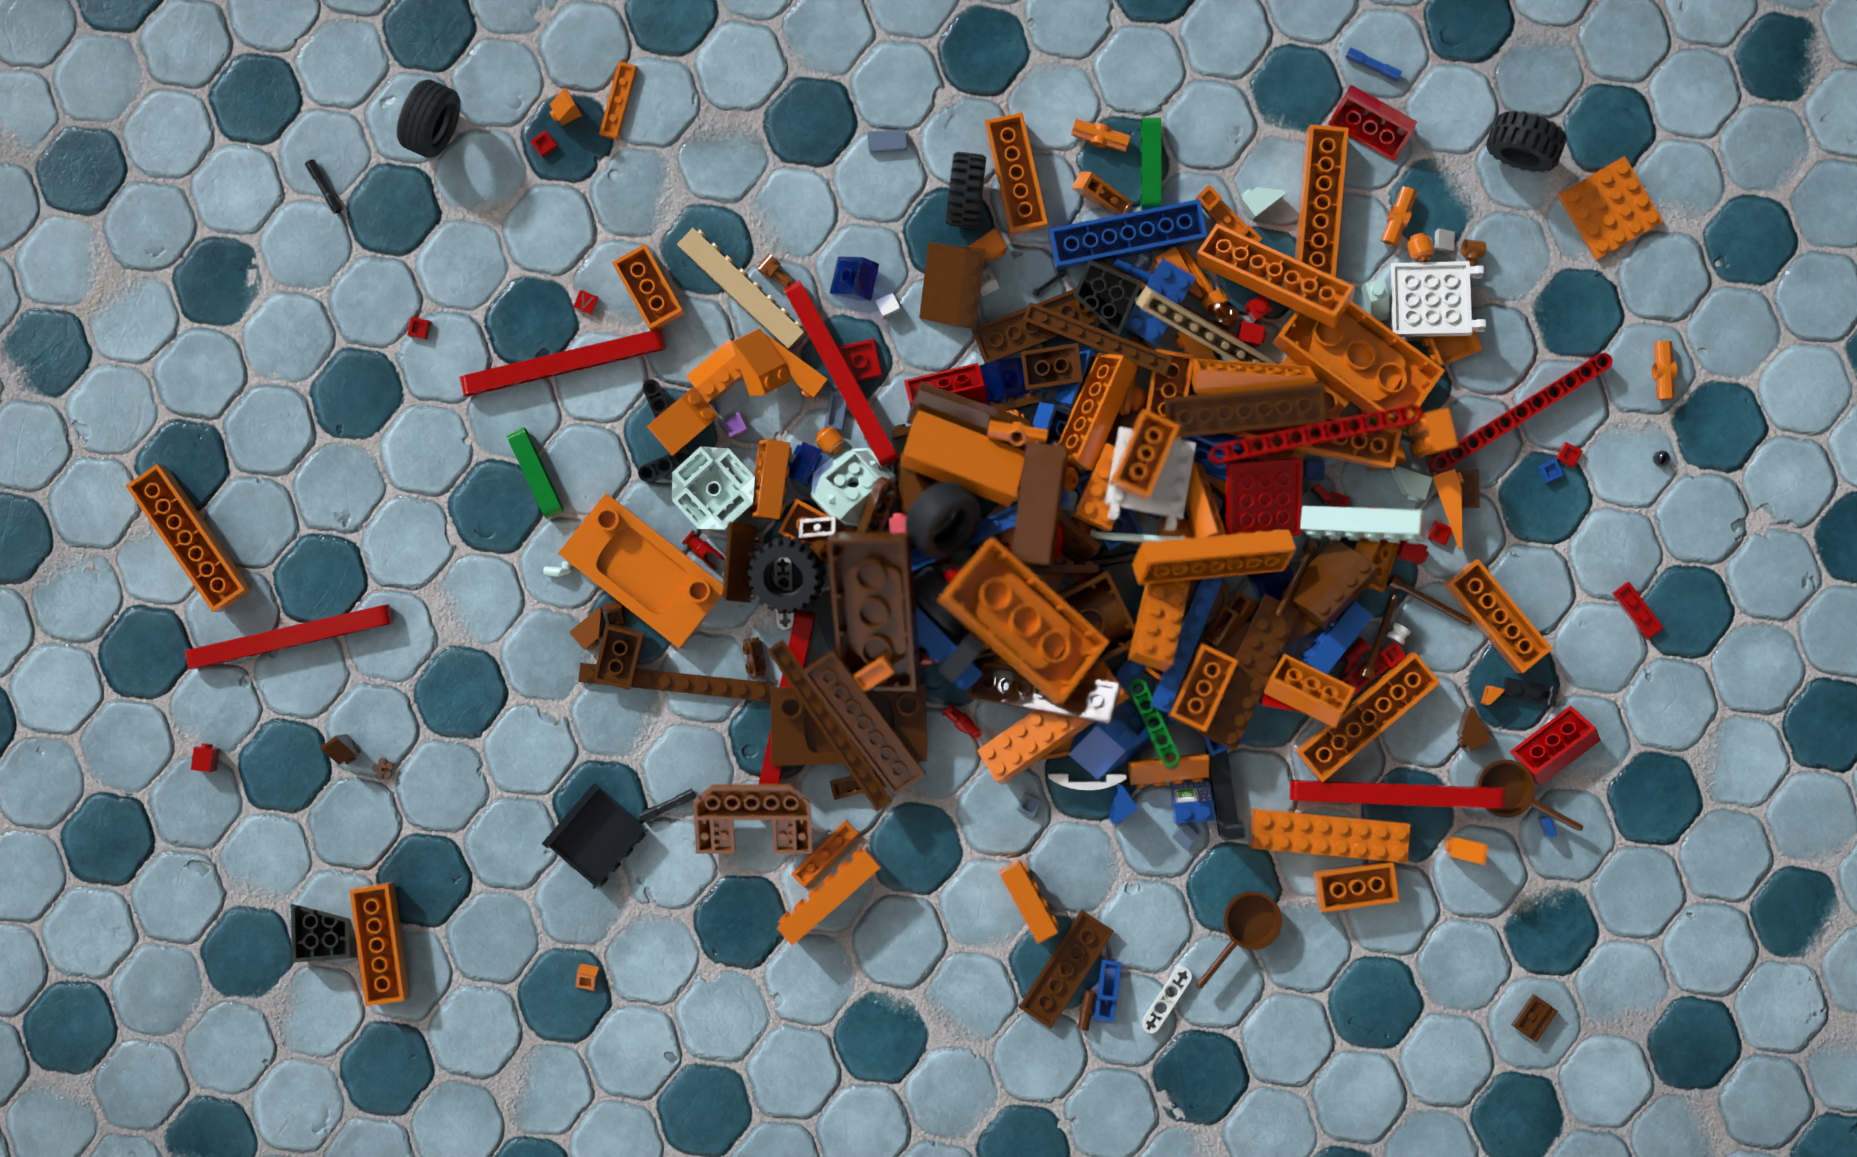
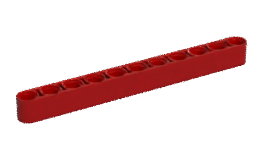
[783,280,899,468]
[459,329,666,396]
[1428,353,1613,473]
[1209,404,1422,465]
[185,604,394,670]
[759,610,815,784]
[1289,780,1506,809]

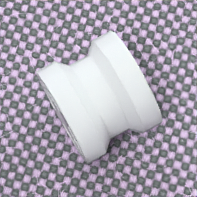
[1386,622,1411,645]

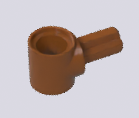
[1461,239,1486,266]
[756,253,792,288]
[1212,301,1239,330]

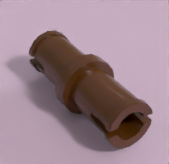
[1077,989,1097,1031]

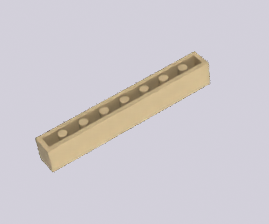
[677,228,805,351]
[1136,286,1276,364]

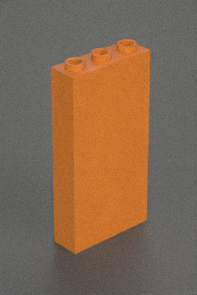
[900,410,1026,507]

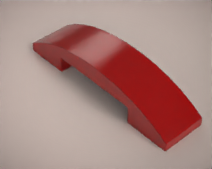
[1340,641,1406,695]

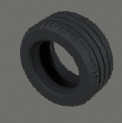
[396,79,461,158]
[905,482,981,559]
[914,566,968,638]

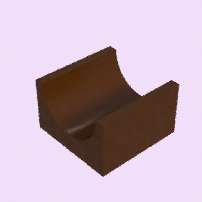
[1055,570,1135,669]

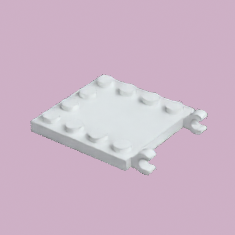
[1390,261,1486,337]
[1105,427,1196,532]

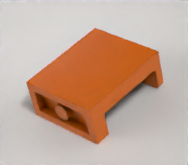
[1421,330,1483,367]

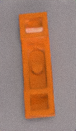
[1195,185,1263,242]

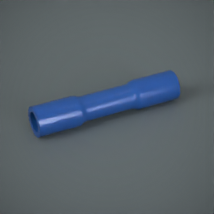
[1345,47,1402,82]
[1112,256,1153,284]

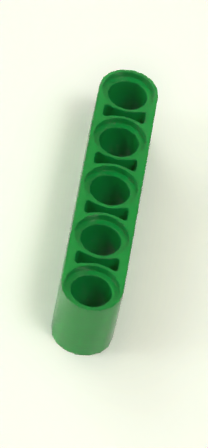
[1140,118,1161,210]
[507,427,564,519]
[1129,679,1180,770]

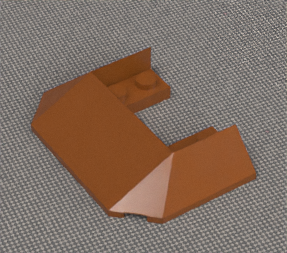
[693,784,813,854]

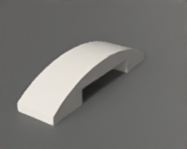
[1048,773,1126,790]

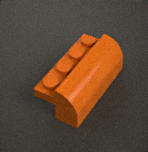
[1185,462,1226,538]

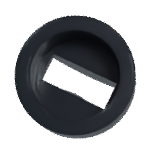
[1653,451,1671,466]

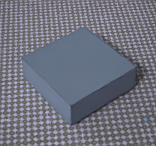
[1017,792,1043,818]
[1172,823,1199,850]

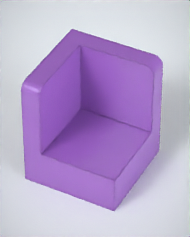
[723,412,749,439]

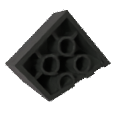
[1073,260,1142,336]
[291,904,357,963]

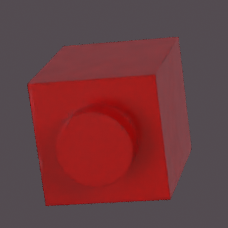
[1243,295,1273,323]
[1236,321,1267,348]
[1396,540,1429,565]
[191,743,220,772]

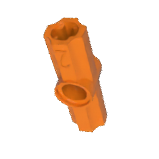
[1071,119,1130,152]
[1381,186,1418,247]
[1652,341,1677,400]
[987,420,1048,446]

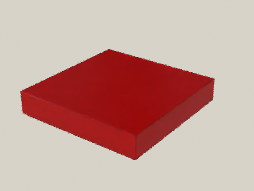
[837,339,882,382]

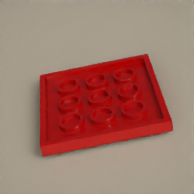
[1226,458,1302,536]

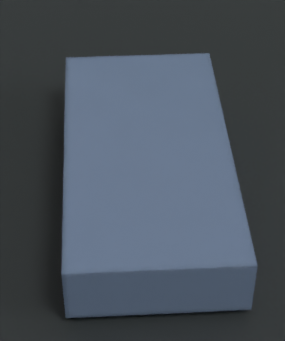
[867,129,907,153]
[824,390,847,431]

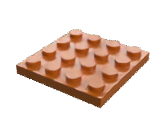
[1557,156,1664,260]

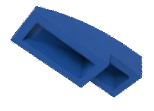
[1093,960,1122,1024]

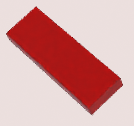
[1612,581,1664,639]

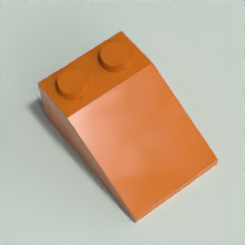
[731,328,791,396]
[647,387,718,456]

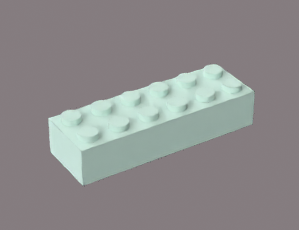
[1300,506,1427,544]

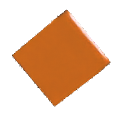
[1481,685,1505,705]
[576,964,599,991]

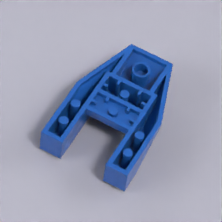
[1068,654,1177,780]

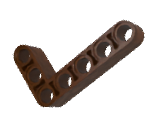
[813,477,897,562]

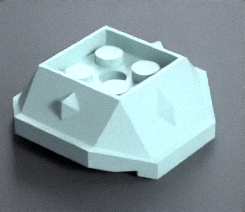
[672,447,755,530]
[811,448,895,528]

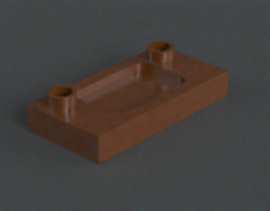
[827,532,921,691]
[770,683,927,766]

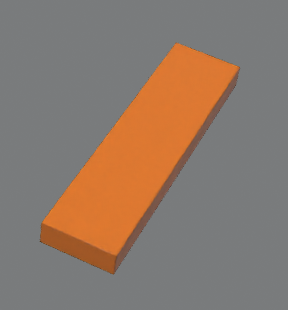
[599,61,638,140]
[791,820,859,888]

